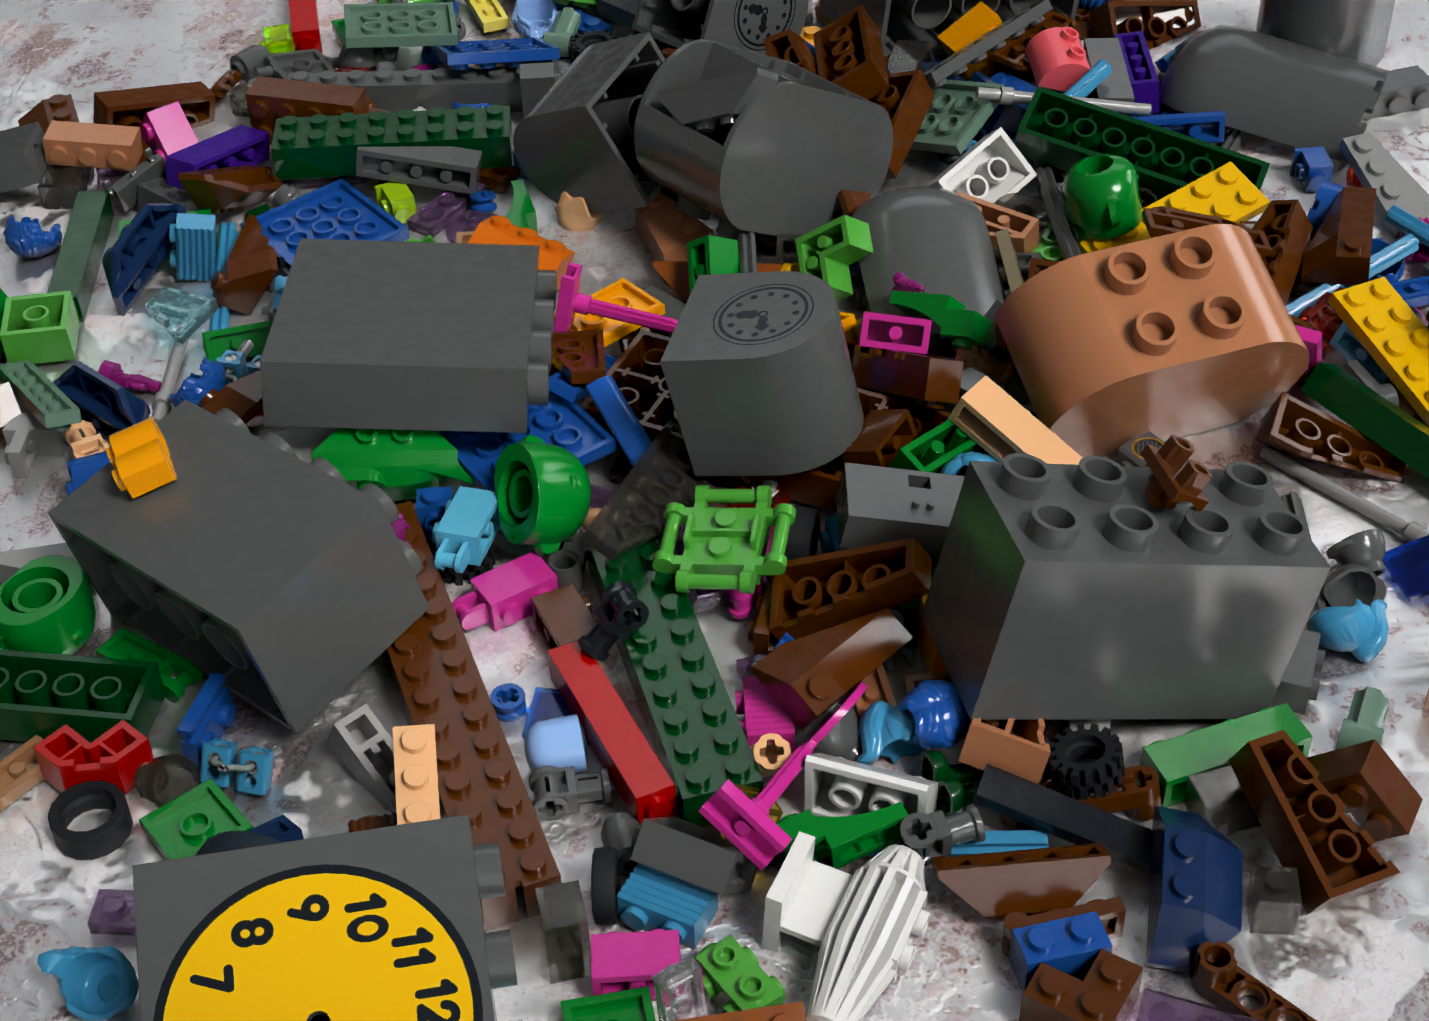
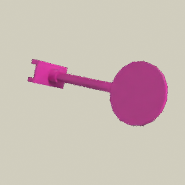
[554,262,678,333]
[698,680,868,871]

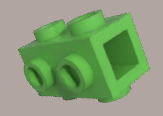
[693,935,786,1014]

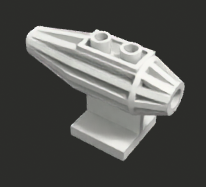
[762,831,931,1021]

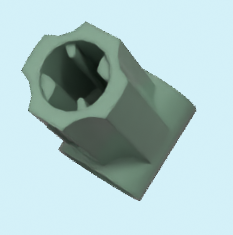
[543,7,582,59]
[1335,686,1389,750]

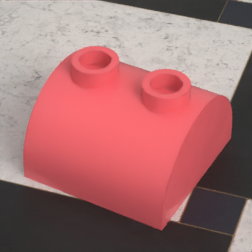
[1025,26,1091,97]

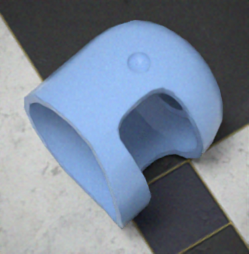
[524,714,588,774]

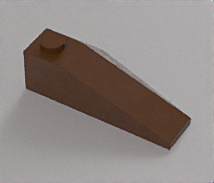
[1090,0,1201,50]
[1301,187,1377,285]
[1256,392,1406,482]
[750,608,913,731]

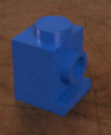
[1289,146,1334,193]
[416,486,454,544]

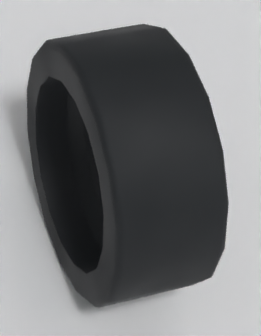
[785,505,820,560]
[47,781,133,860]

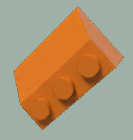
[468,215,575,291]

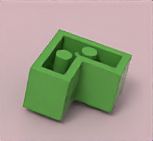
[795,215,874,302]

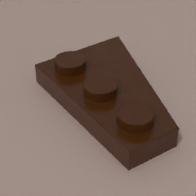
[551,330,606,387]

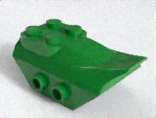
[312,428,477,501]

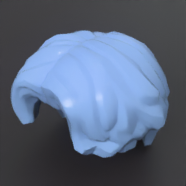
[511,0,558,39]

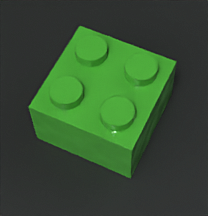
[0,290,80,364]

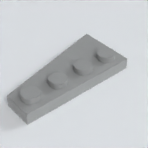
[1339,132,1429,239]

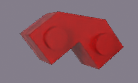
[33,720,158,794]

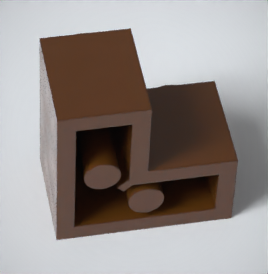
[1307,739,1423,842]
[1019,949,1144,1021]

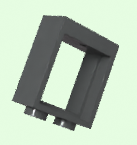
[630,816,758,896]

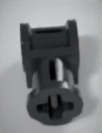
[578,581,649,662]

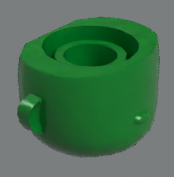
[1062,154,1142,240]
[494,435,591,556]
[0,555,96,655]

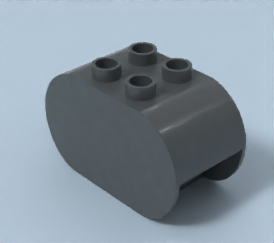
[634,39,893,251]

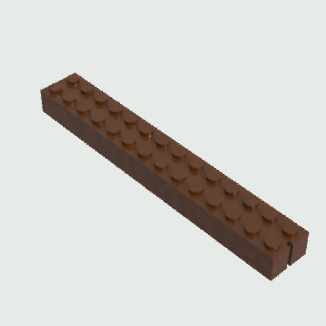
[383,501,564,931]

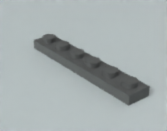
[923,0,1053,90]

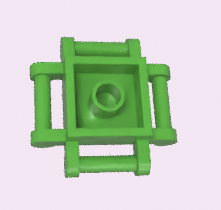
[652,485,796,594]

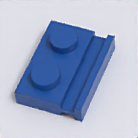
[176,672,237,770]

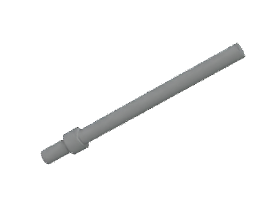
[975,86,1152,116]
[151,300,199,423]
[1260,446,1429,550]

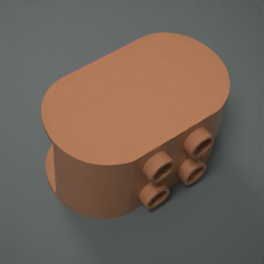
[992,224,1310,458]

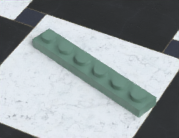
[0,360,82,431]

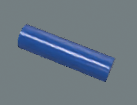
[1132,111,1226,143]
[586,376,682,509]

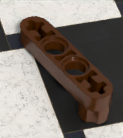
[1000,766,1162,829]
[1192,941,1317,1021]

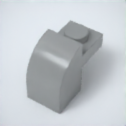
[2,411,69,479]

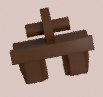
[1140,435,1213,511]

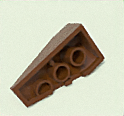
[211,214,278,316]
[199,370,263,424]

